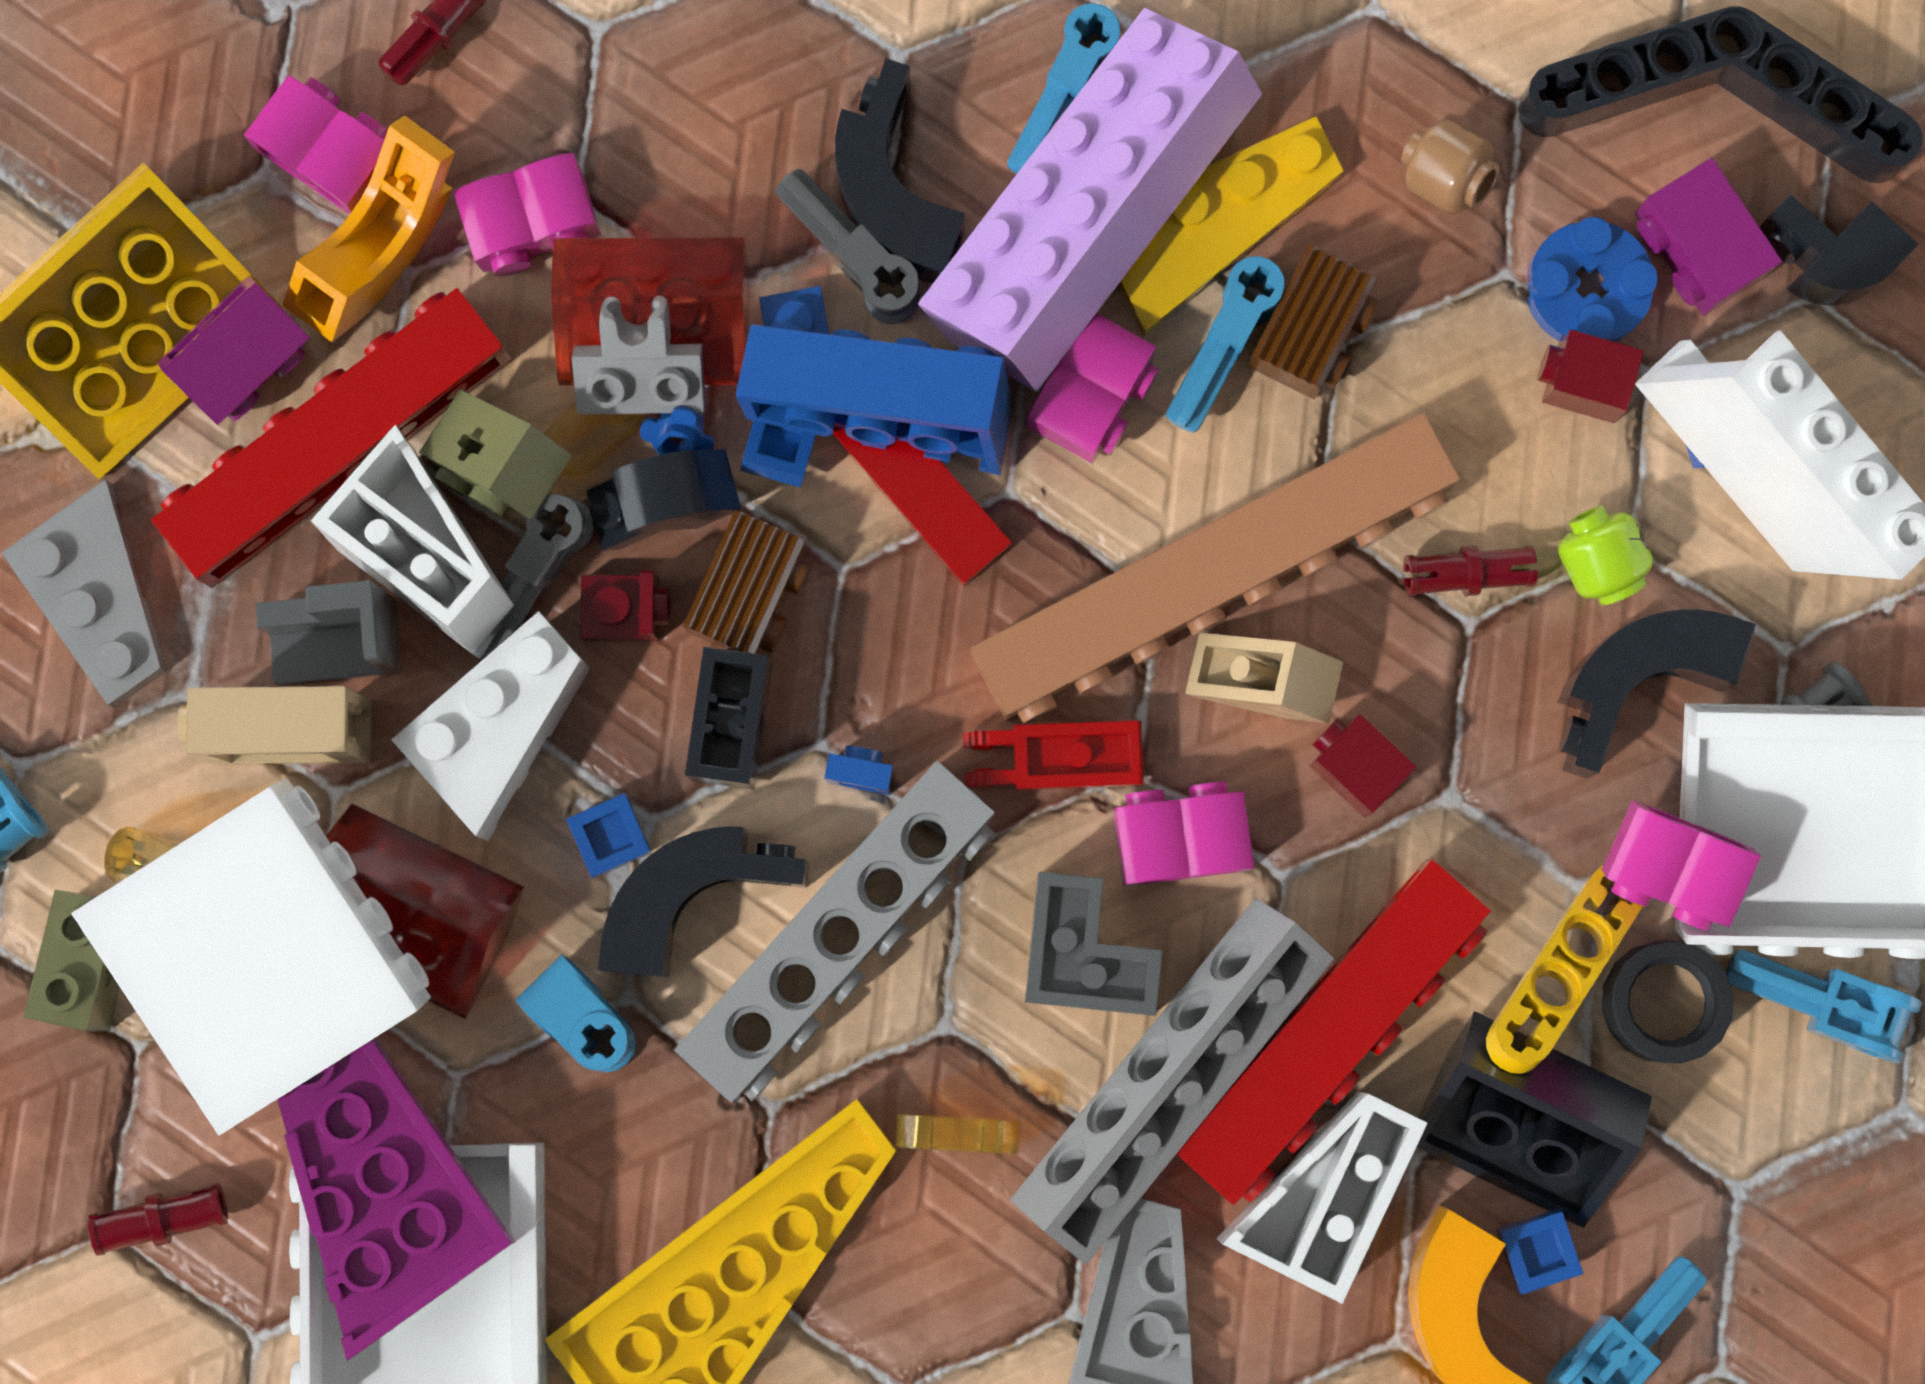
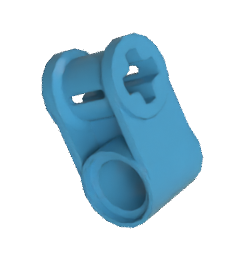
[515,954,637,1073]

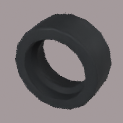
[1602,940,1734,1064]

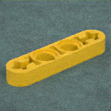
[1486,865,1643,1074]

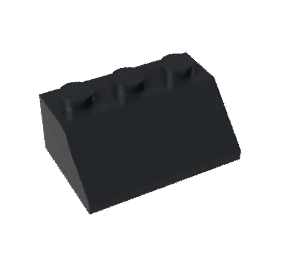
[1417,1011,1652,1228]

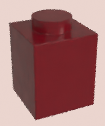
[1537,329,1644,423]
[1309,714,1417,818]

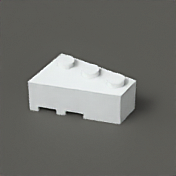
[311,425,514,654]
[391,611,591,841]
[1216,1092,1427,1304]

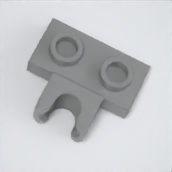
[572,296,706,414]

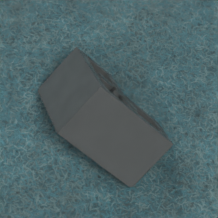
[255,580,402,686]
[1024,872,1162,1016]

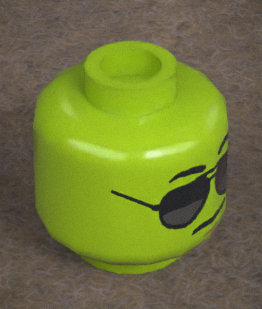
[1557,506,1654,605]

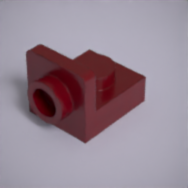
[580,570,671,641]

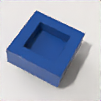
[759,286,829,334]
[740,421,816,488]
[824,745,894,795]
[566,793,653,879]
[1496,1208,1584,1295]

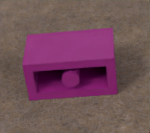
[1635,157,1782,317]
[157,276,310,426]

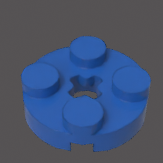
[1527,217,1658,342]

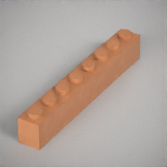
[971,412,1460,724]

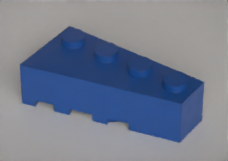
[736,321,1014,475]

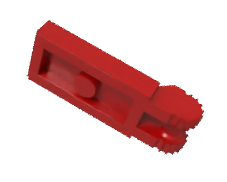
[963,720,1144,791]

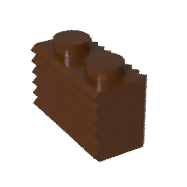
[1247,245,1379,400]
[683,510,813,654]

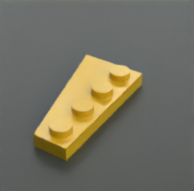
[1119,116,1344,337]

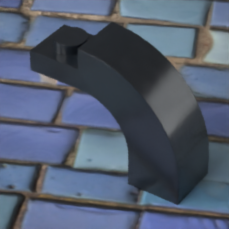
[835,58,965,284]
[1557,609,1756,778]
[598,827,809,977]

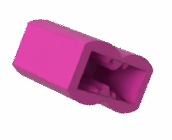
[244,75,388,215]
[453,153,602,276]
[1027,313,1160,464]
[1113,782,1254,887]
[1602,800,1761,931]

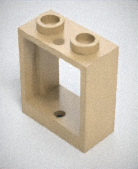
[177,686,372,765]

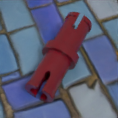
[1403,545,1538,597]
[87,1183,229,1256]

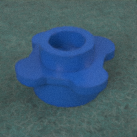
[640,406,715,456]

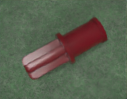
[378,0,486,85]

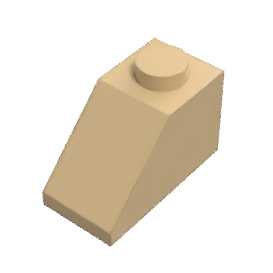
[1185,633,1343,724]

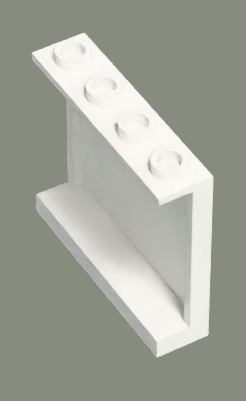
[1635,331,1925,580]
[1675,703,1925,959]
[71,778,431,1136]
[289,1142,548,1384]

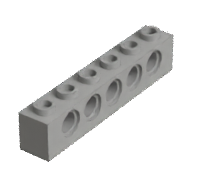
[674,761,995,1103]
[1010,898,1334,1265]

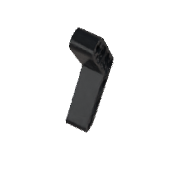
[1518,6,1923,183]

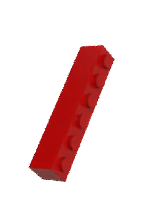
[150,288,512,588]
[1176,859,1491,1206]

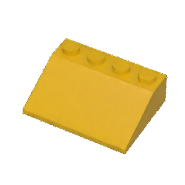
[0,162,284,480]

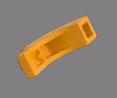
[282,115,455,342]
[1408,1206,1532,1384]

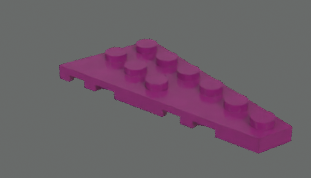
[277,1037,515,1361]

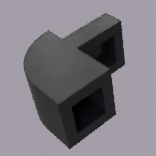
[1759,194,1919,305]
[586,449,741,551]

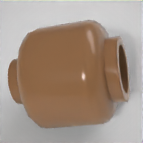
[1401,120,1499,214]

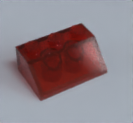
[551,237,750,386]
[326,804,524,1019]

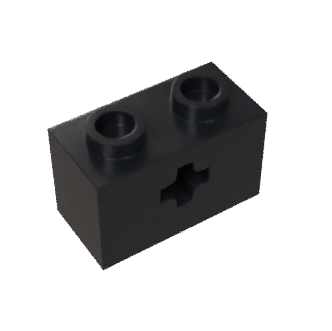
[685,647,773,790]

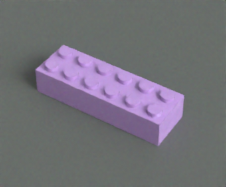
[918,7,1262,392]

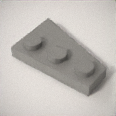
[1,479,167,708]
[1068,1198,1193,1384]

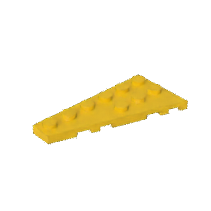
[544,1098,896,1384]

